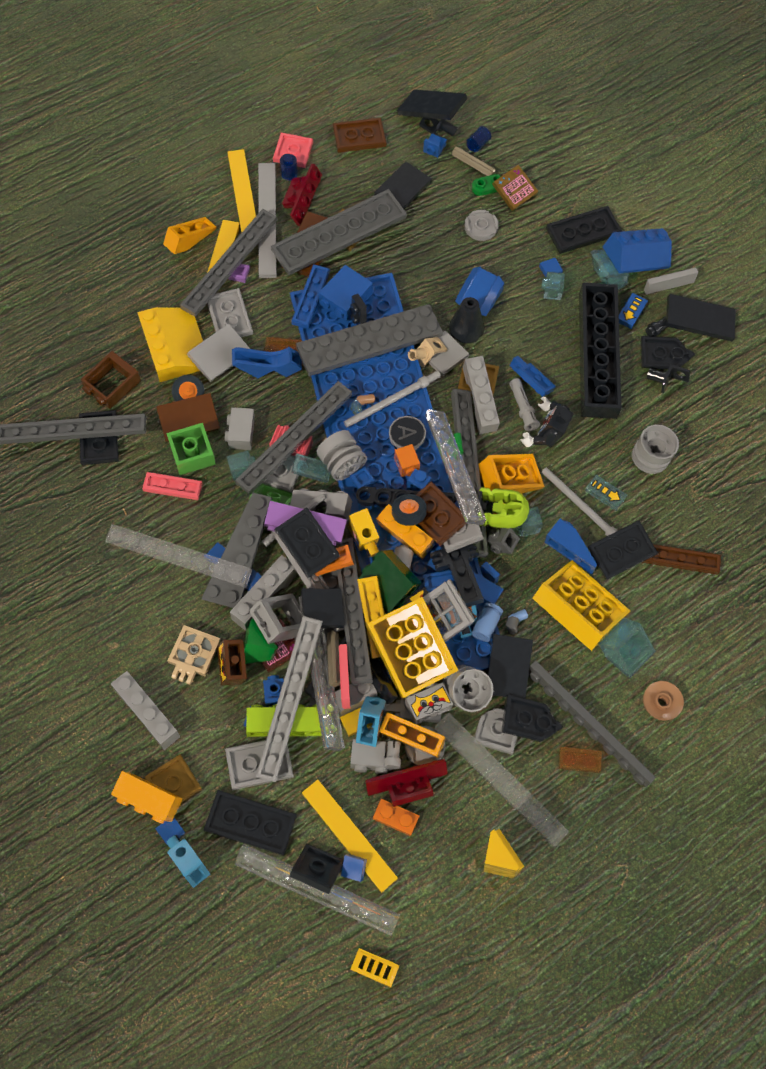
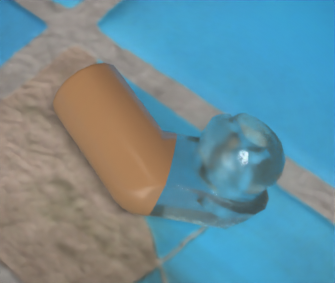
[350,394,375,415]

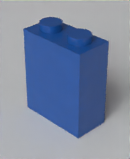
[319,265,373,321]

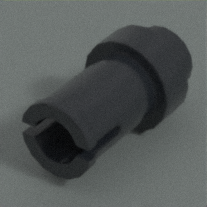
[645,316,667,337]

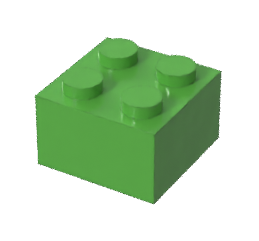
[166,423,216,475]

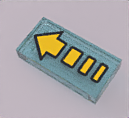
[585,475,627,511]

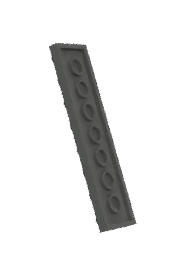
[271,189,407,275]
[296,304,443,376]

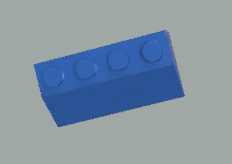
[603,228,672,274]

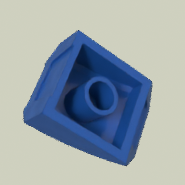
[455,267,504,316]

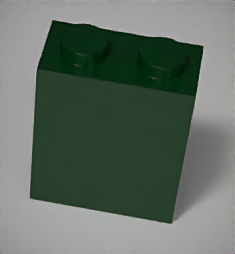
[358,550,422,613]

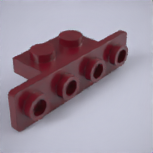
[282,164,322,226]
[365,759,448,807]

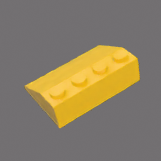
[138,307,203,382]
[532,560,630,651]
[366,597,459,698]

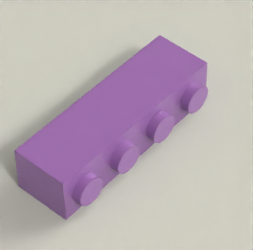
[264,501,347,546]

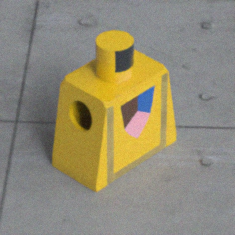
[347,508,379,557]

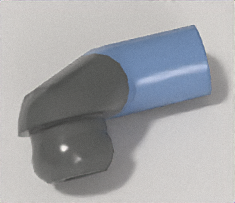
[505,609,528,635]

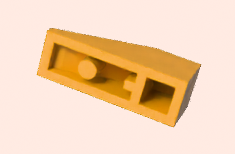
[163,217,217,254]

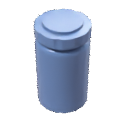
[472,603,503,642]

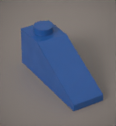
[545,518,597,575]

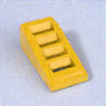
[350,948,400,988]

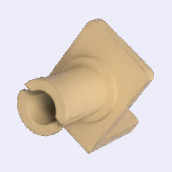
[408,337,447,368]

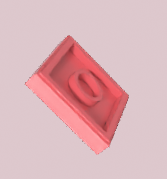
[273,133,313,168]

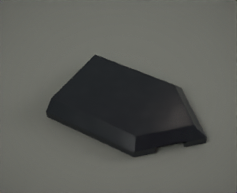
[640,336,695,369]
[502,694,563,742]

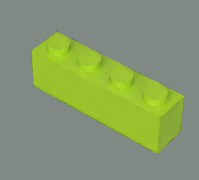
[246,704,330,737]

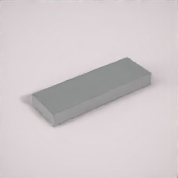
[644,268,698,295]

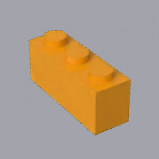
[376,504,435,560]
[379,712,446,758]
[111,771,183,824]

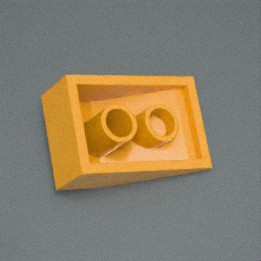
[478,454,545,494]

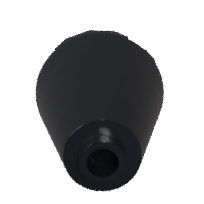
[449,297,484,344]

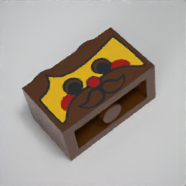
[217,640,247,685]

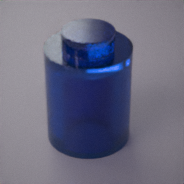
[466,126,492,152]
[280,154,298,180]

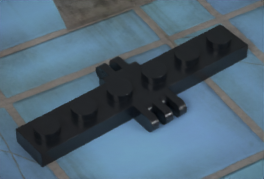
[430,543,484,607]

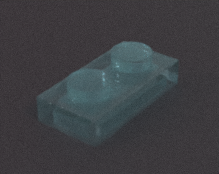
[291,454,330,483]

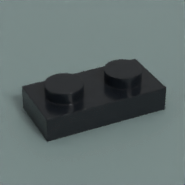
[350,293,367,325]

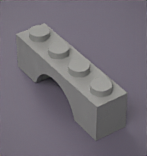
[463,356,500,434]
[230,555,298,631]
[111,671,180,750]

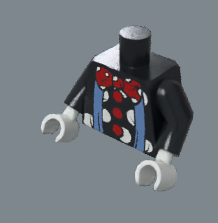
[520,397,573,448]

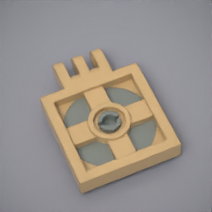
[167,625,221,685]

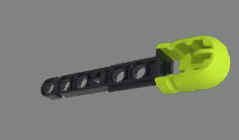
[356,486,529,528]

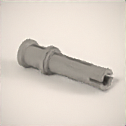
[509,378,540,431]

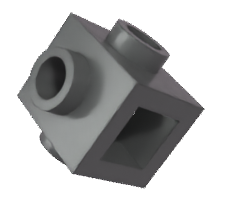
[486,527,520,554]

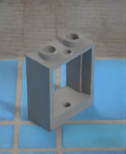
[249,593,303,644]

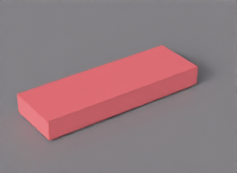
[142,472,203,500]
[339,644,351,709]

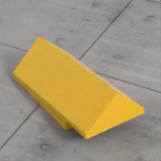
[484,829,525,878]

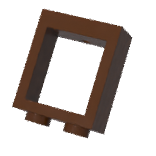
[81,351,141,409]

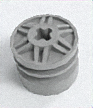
[632,424,679,474]
[317,430,367,481]
[443,665,494,712]

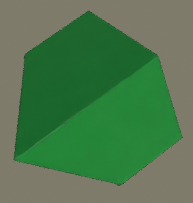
[244,619,278,664]

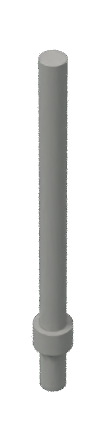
[344,371,441,428]
[542,467,618,536]

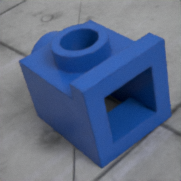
[407,469,432,491]
[263,675,284,707]

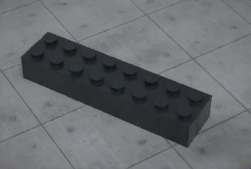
[579,283,622,419]

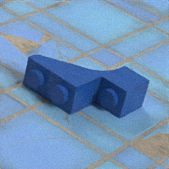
[232,347,302,378]

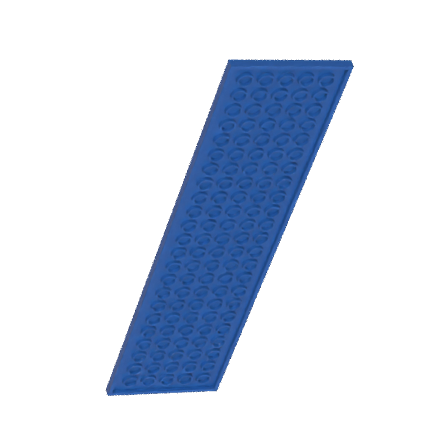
[290,273,500,691]

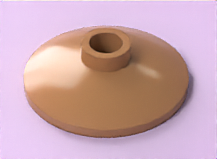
[643,681,684,721]

